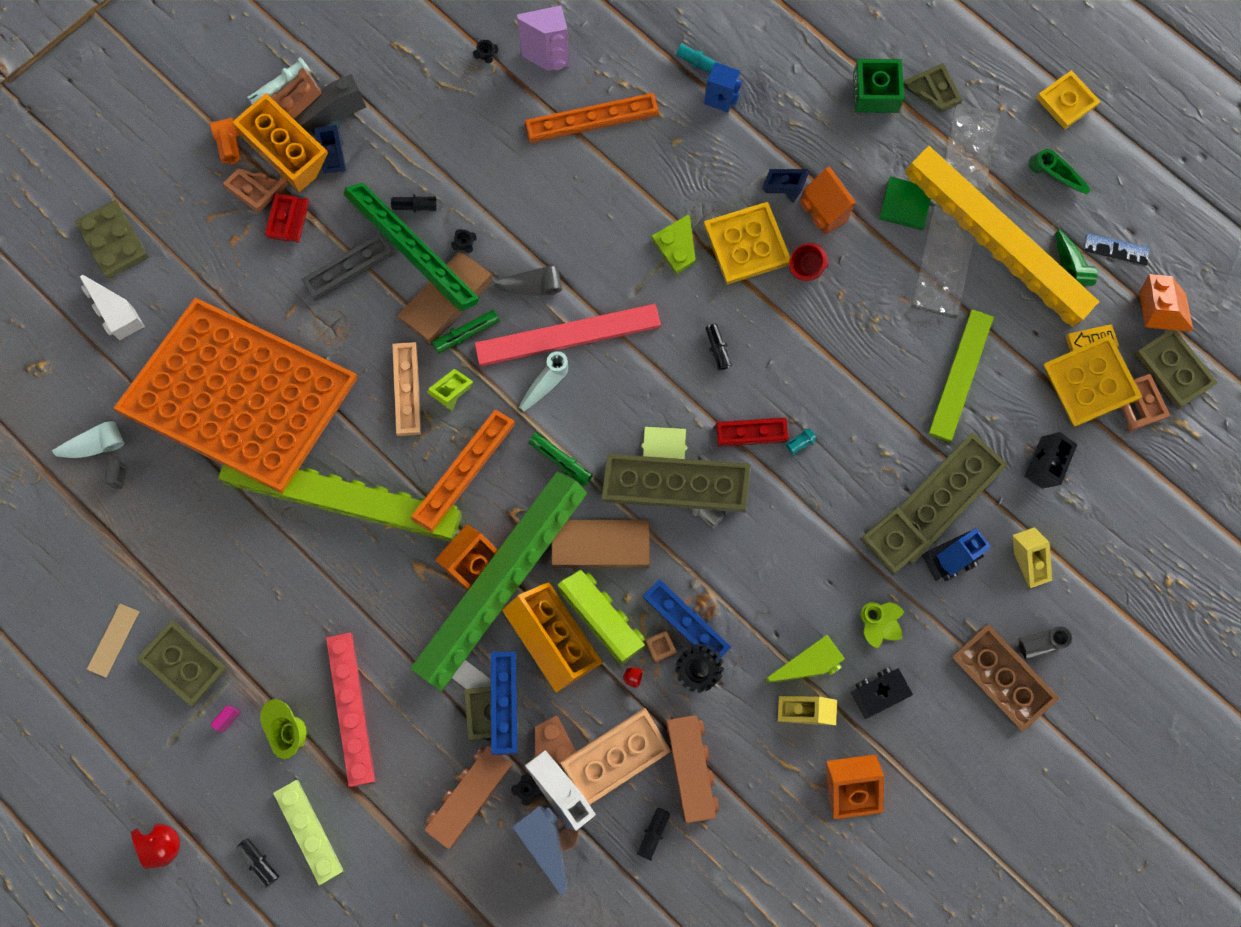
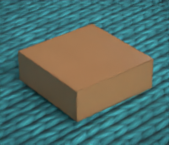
[644,630,677,664]

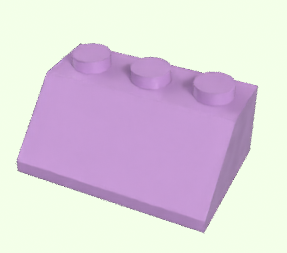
[517,5,569,71]

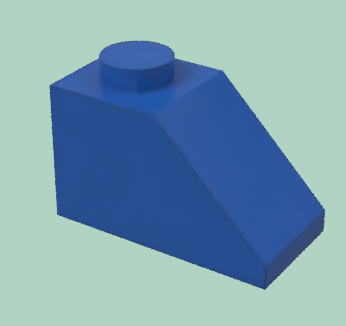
[936,528,991,576]

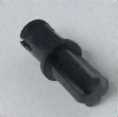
[391,194,437,213]
[705,324,733,371]
[637,808,670,861]
[236,838,280,888]

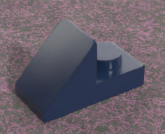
[314,125,347,174]
[762,169,809,203]

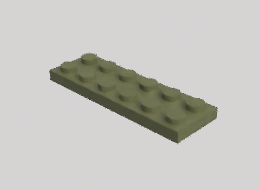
[899,432,1008,565]
[601,454,751,513]

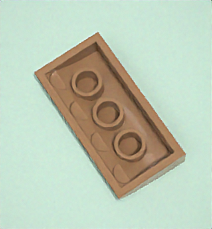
[396,252,493,346]
[552,520,650,568]
[952,623,1060,732]

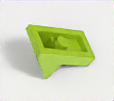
[427,369,473,411]

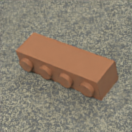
[666,715,719,823]
[425,745,514,849]

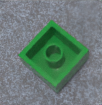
[853,59,904,113]

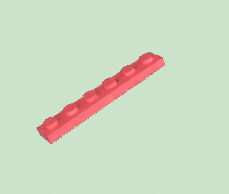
[326,632,376,787]

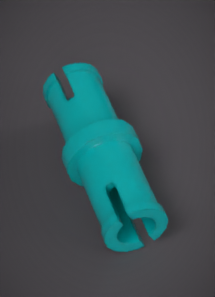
[676,43,721,73]

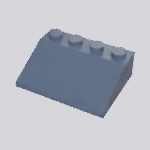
[513,806,568,895]

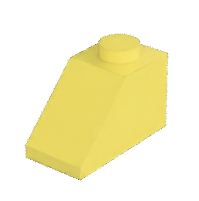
[1013,527,1052,588]
[778,696,837,725]

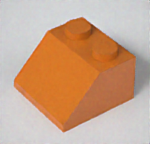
[800,166,856,235]
[1139,274,1193,332]
[435,524,498,590]
[826,754,884,820]

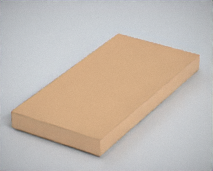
[559,708,671,805]

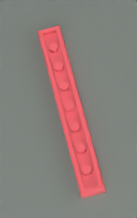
[475,304,661,367]

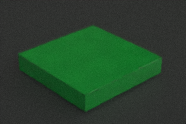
[879,176,931,231]

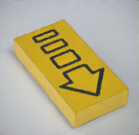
[1065,324,1119,352]

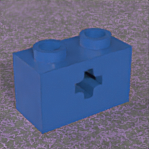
[704,62,742,113]

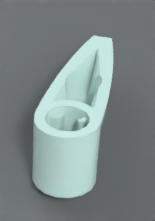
[519,351,568,412]
[52,421,125,458]

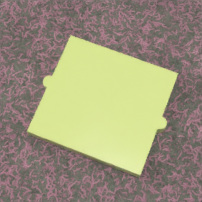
[641,427,688,459]

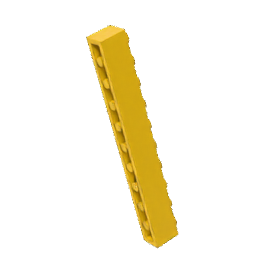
[904,146,1100,327]

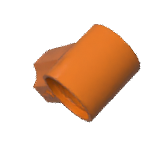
[210,117,241,165]

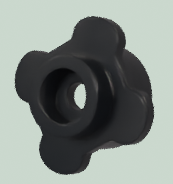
[473,40,499,63]
[451,229,477,254]
[511,774,541,806]

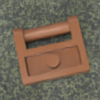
[271,67,322,119]
[1121,374,1171,432]

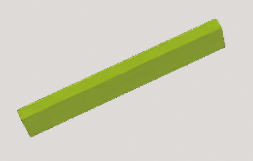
[928,309,994,443]

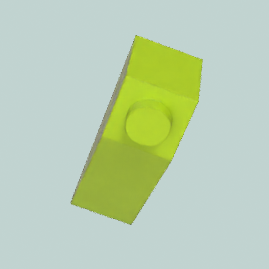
[764,635,845,684]

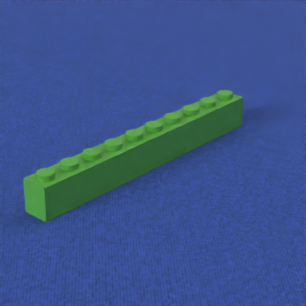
[410,471,587,692]

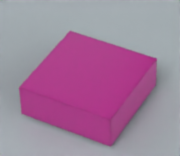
[211,705,241,732]

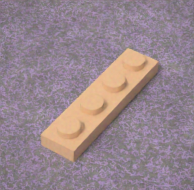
[392,342,421,436]

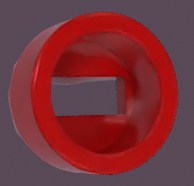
[623,667,643,688]

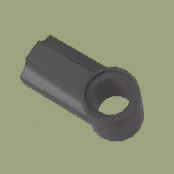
[1018,626,1073,659]

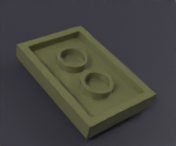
[74,200,149,279]
[1135,330,1218,409]
[137,620,228,707]

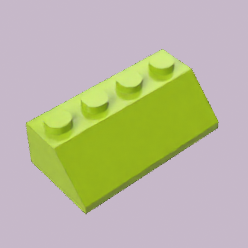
[557,570,645,666]

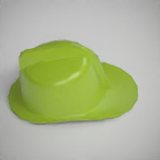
[260,699,307,759]

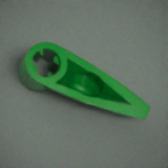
[1029,149,1091,195]
[1055,229,1098,286]

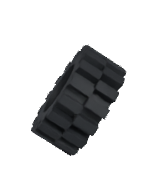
[675,644,724,693]

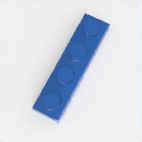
[642,579,731,660]
[491,651,518,755]

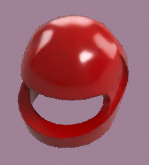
[788,243,829,281]
[131,824,180,869]

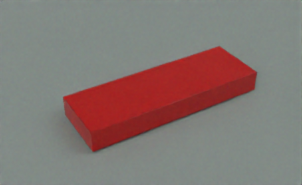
[715,417,789,447]

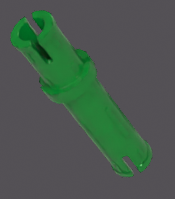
[431,309,500,354]
[528,432,593,486]

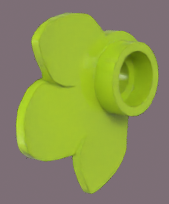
[860,602,904,648]

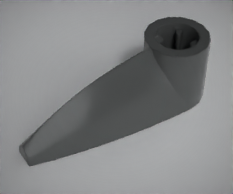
[494,266,562,295]

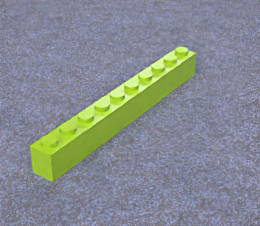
[218,465,462,542]

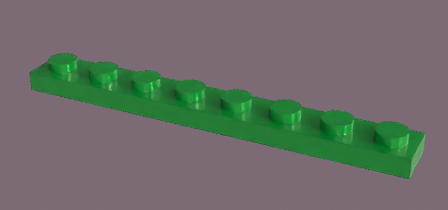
[343,182,479,311]

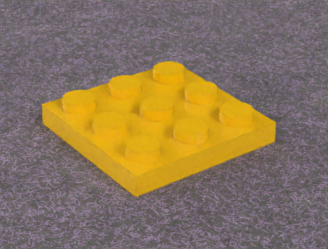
[703,202,790,285]
[1043,334,1142,428]

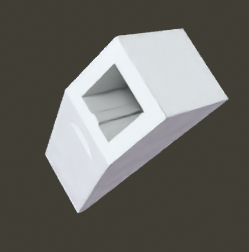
[80,275,145,340]
[524,750,596,831]

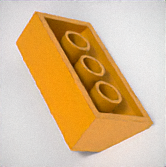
[232,93,328,193]
[502,582,603,693]

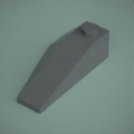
[294,74,367,132]

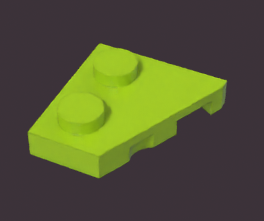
[651,215,696,275]

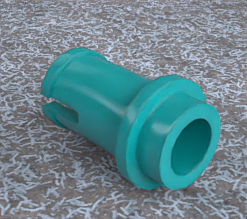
[785,428,817,456]

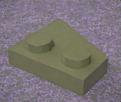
[904,63,962,113]

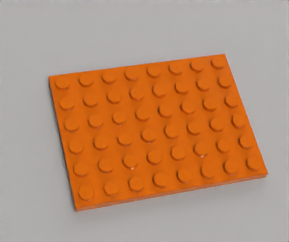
[114,297,358,494]

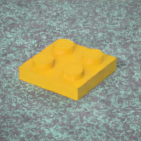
[1036,70,1101,130]

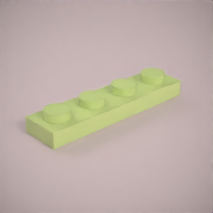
[273,780,344,885]

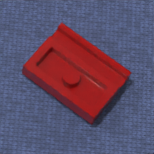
[265,193,309,243]

